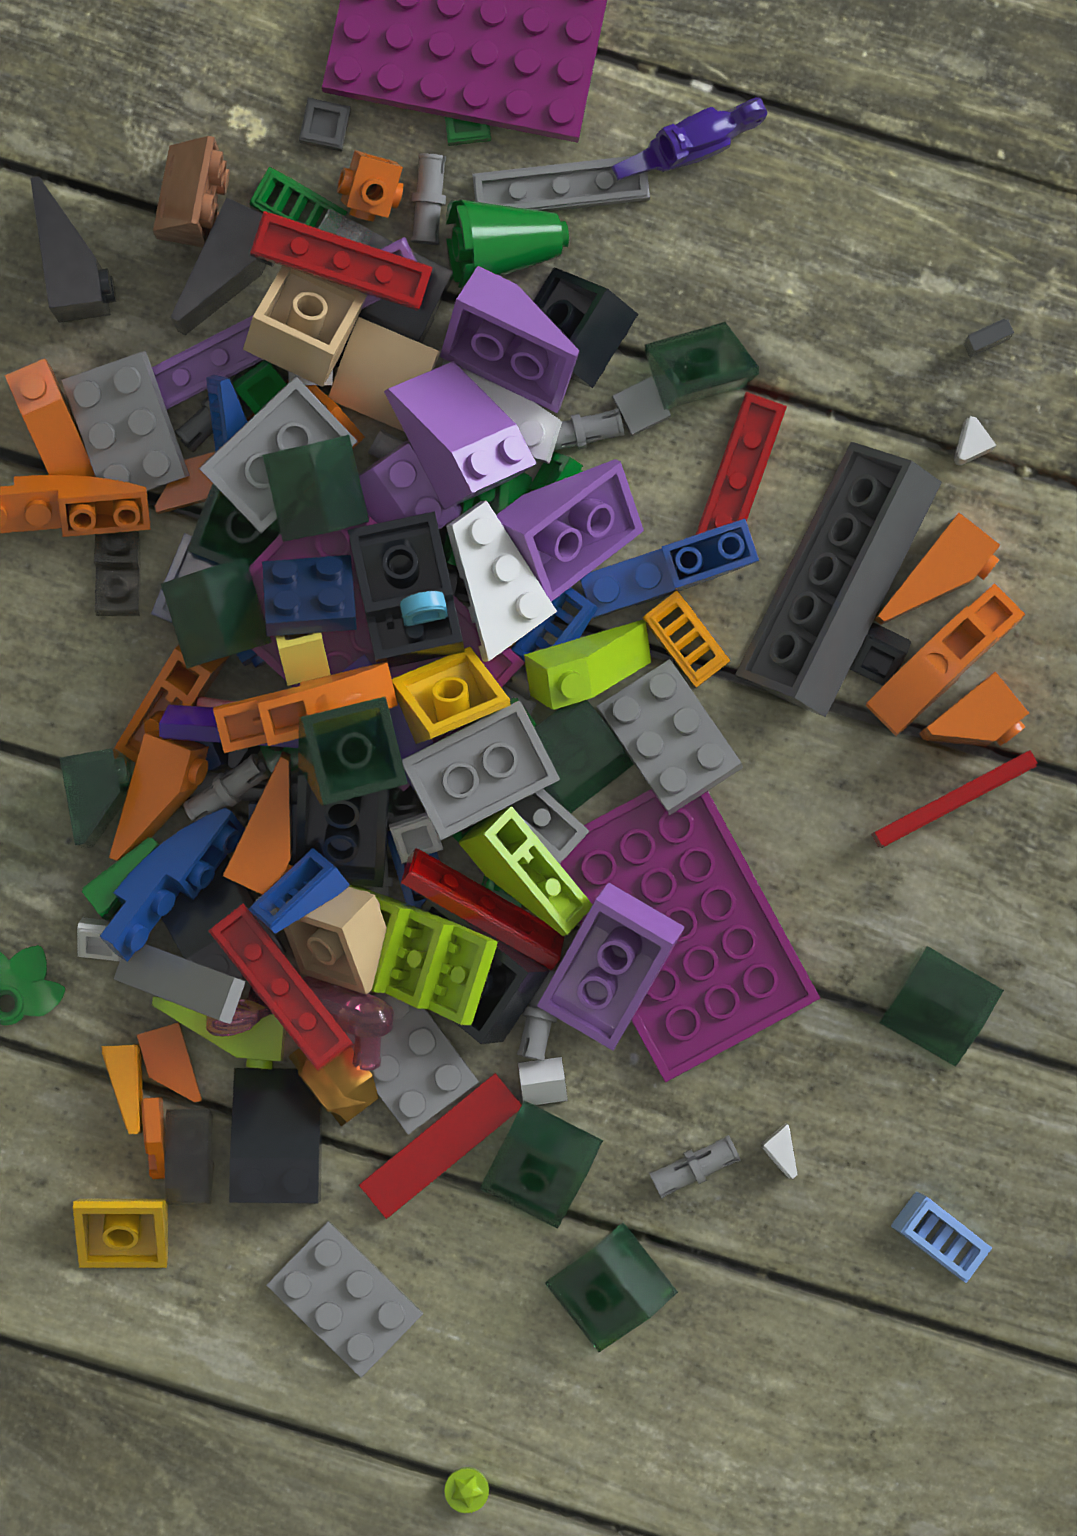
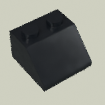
[533,267,638,388]

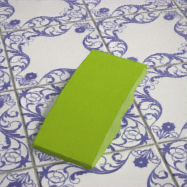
[349,885,498,1025]

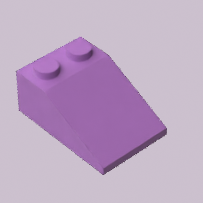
[440,266,579,413]
[384,361,537,510]
[339,440,462,529]
[496,459,644,602]
[537,882,685,1050]

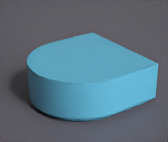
[400,591,448,626]

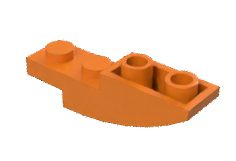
[0,475,151,537]
[866,583,1025,736]
[213,661,398,753]

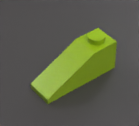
[524,620,651,710]
[458,806,593,936]
[152,997,286,1069]

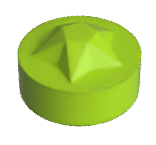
[444,1467,489,1513]

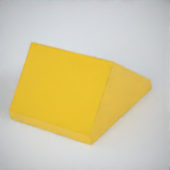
[392,647,511,744]
[73,1199,168,1268]

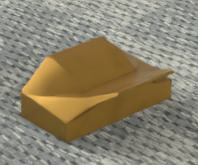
[288,1047,379,1127]

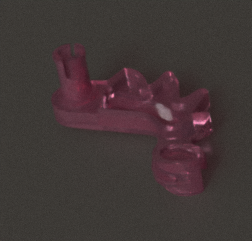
[206,976,394,1071]

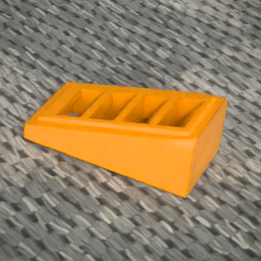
[642,591,730,688]
[101,1045,143,1134]

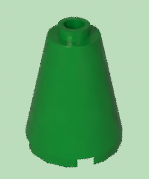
[446,199,569,288]

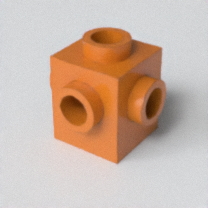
[337,150,403,222]

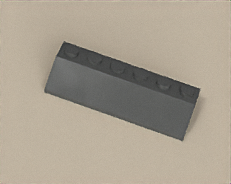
[735,442,942,717]

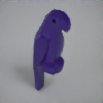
[611,97,768,181]

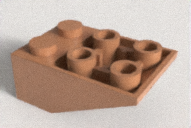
[153,136,230,248]

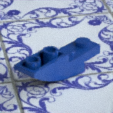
[580,519,759,619]
[100,808,245,962]

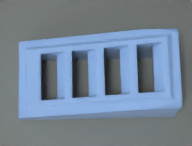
[891,1192,992,1283]

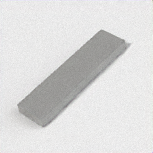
[472,156,650,212]
[114,944,246,1024]

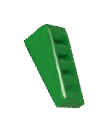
[249,167,348,234]
[82,837,160,921]

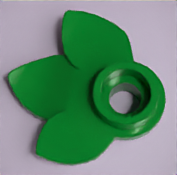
[0,945,66,1025]

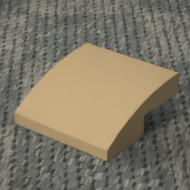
[329,317,441,431]

